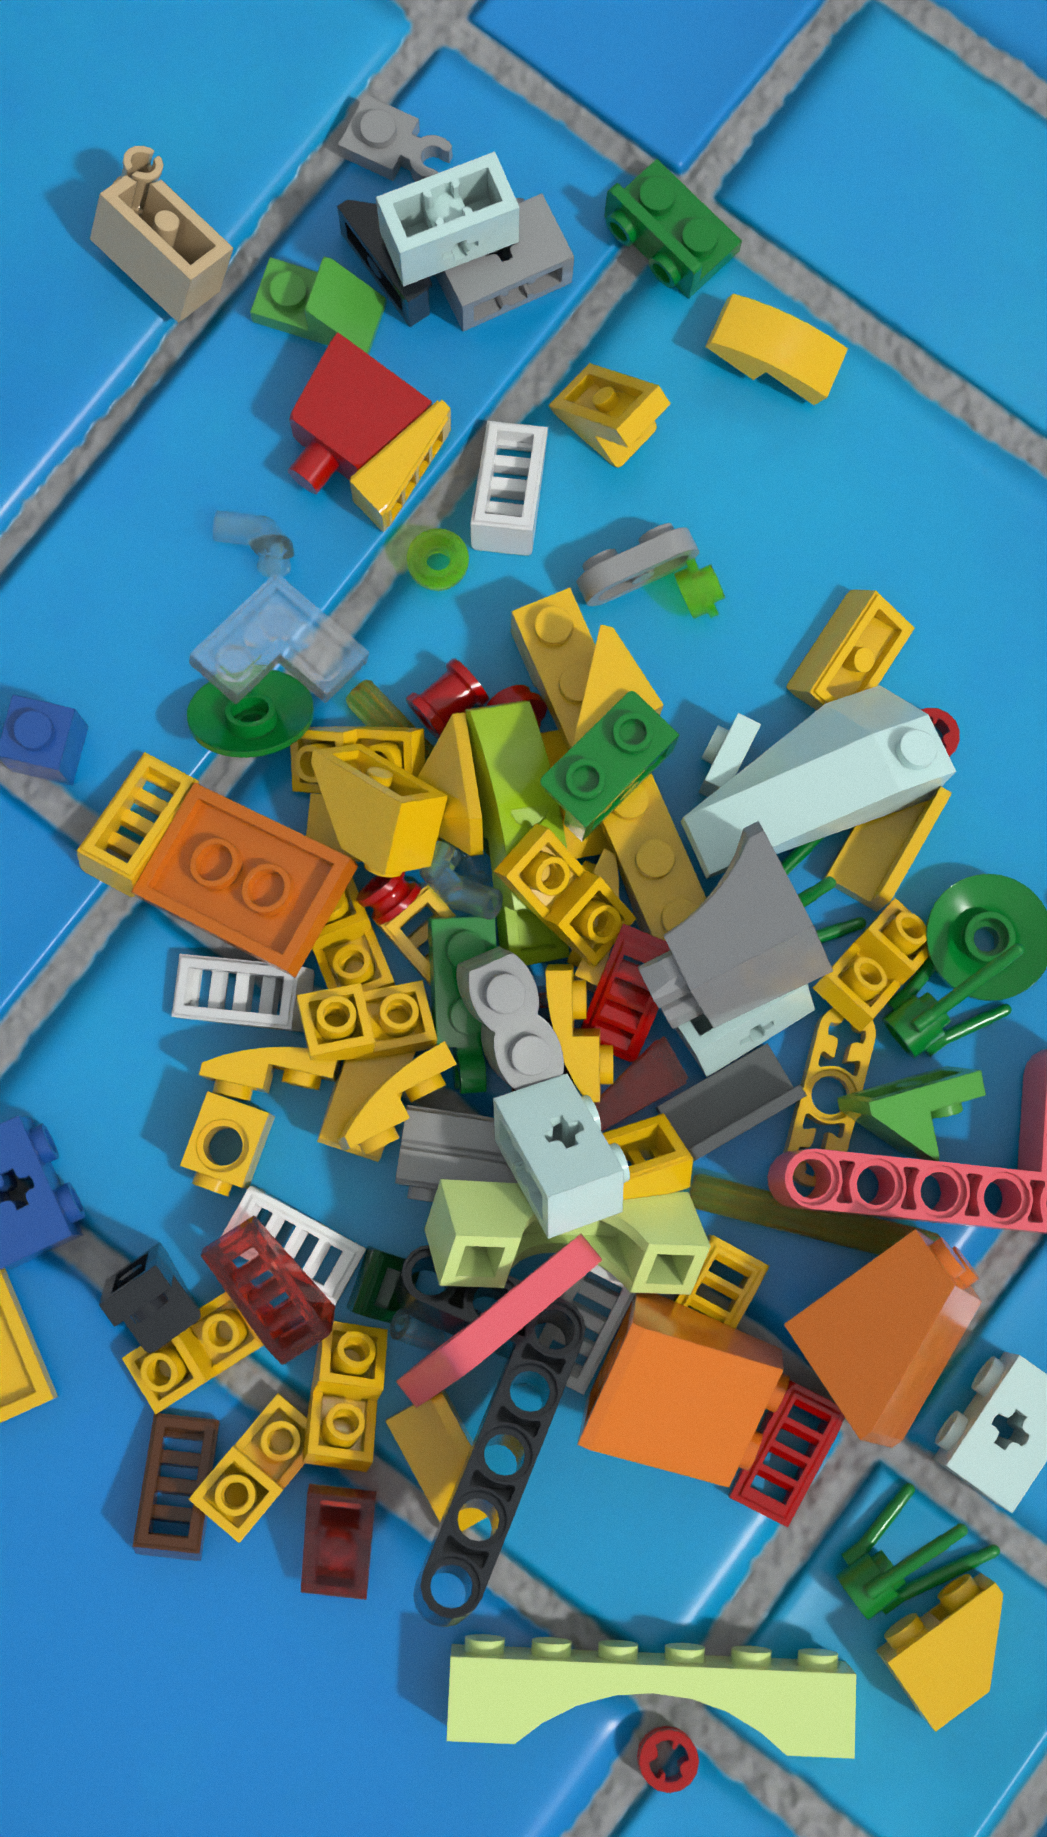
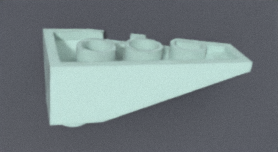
[680,685,956,879]

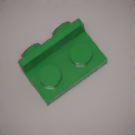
[604,159,742,299]
[540,691,679,842]

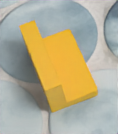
[823,786,952,912]
[386,1389,487,1531]

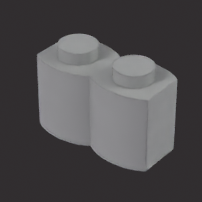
[456,947,564,1090]

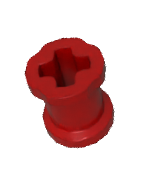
[405,658,489,739]

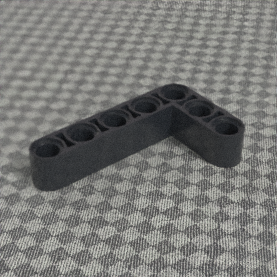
[395,1245,586,1627]

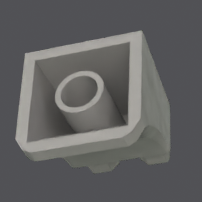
[638,821,833,1029]

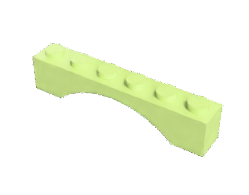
[447,1634,856,1759]

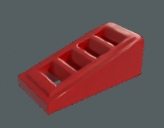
[581,924,670,1062]
[728,1380,845,1527]

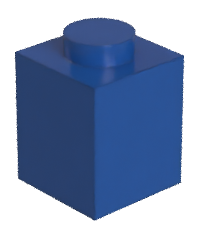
[0,694,89,786]

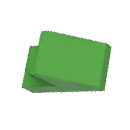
[250,256,387,355]
[837,1066,986,1161]

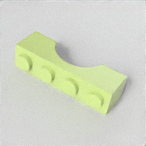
[425,1179,711,1295]

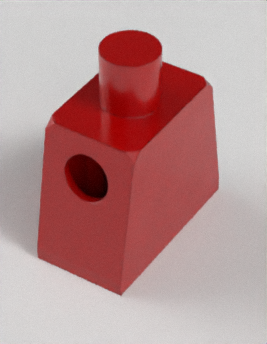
[288,332,432,494]

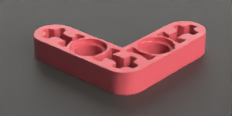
[396,1233,602,1408]

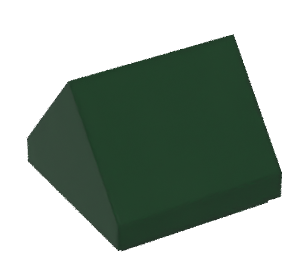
[346,1246,420,1326]

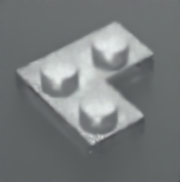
[189,572,369,704]

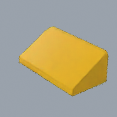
[786,589,915,710]

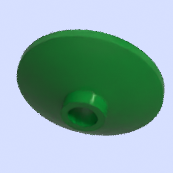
[187,669,314,758]
[926,874,1047,1001]

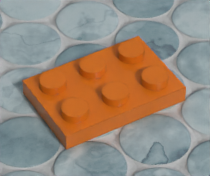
[131,782,358,978]

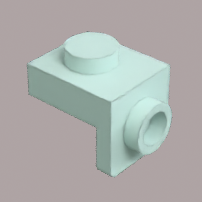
[699,713,761,797]

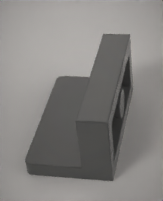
[655,1043,807,1161]

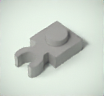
[338,94,453,182]

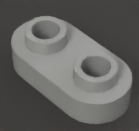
[576,523,699,606]

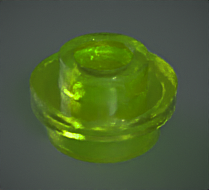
[407,528,469,591]
[674,557,726,619]

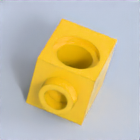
[180,1091,275,1196]

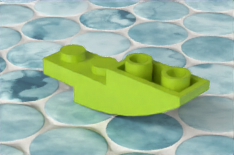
[465,700,569,966]

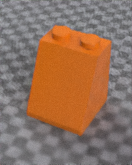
[784,1229,982,1448]
[577,1293,790,1488]

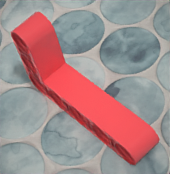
[767,1049,1047,1234]

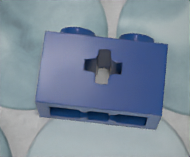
[0,1115,85,1270]

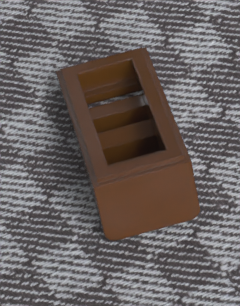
[132,1413,220,1561]

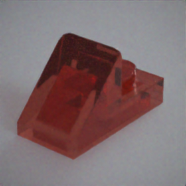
[301,1484,379,1600]

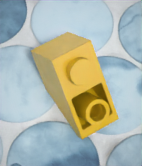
[876,1573,1004,1732]

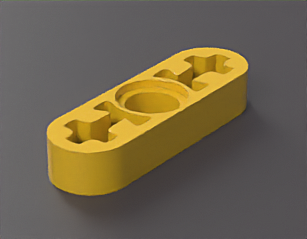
[783,1008,876,1187]

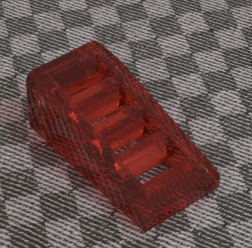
[594,1036,688,1132]
[201,1215,335,1365]

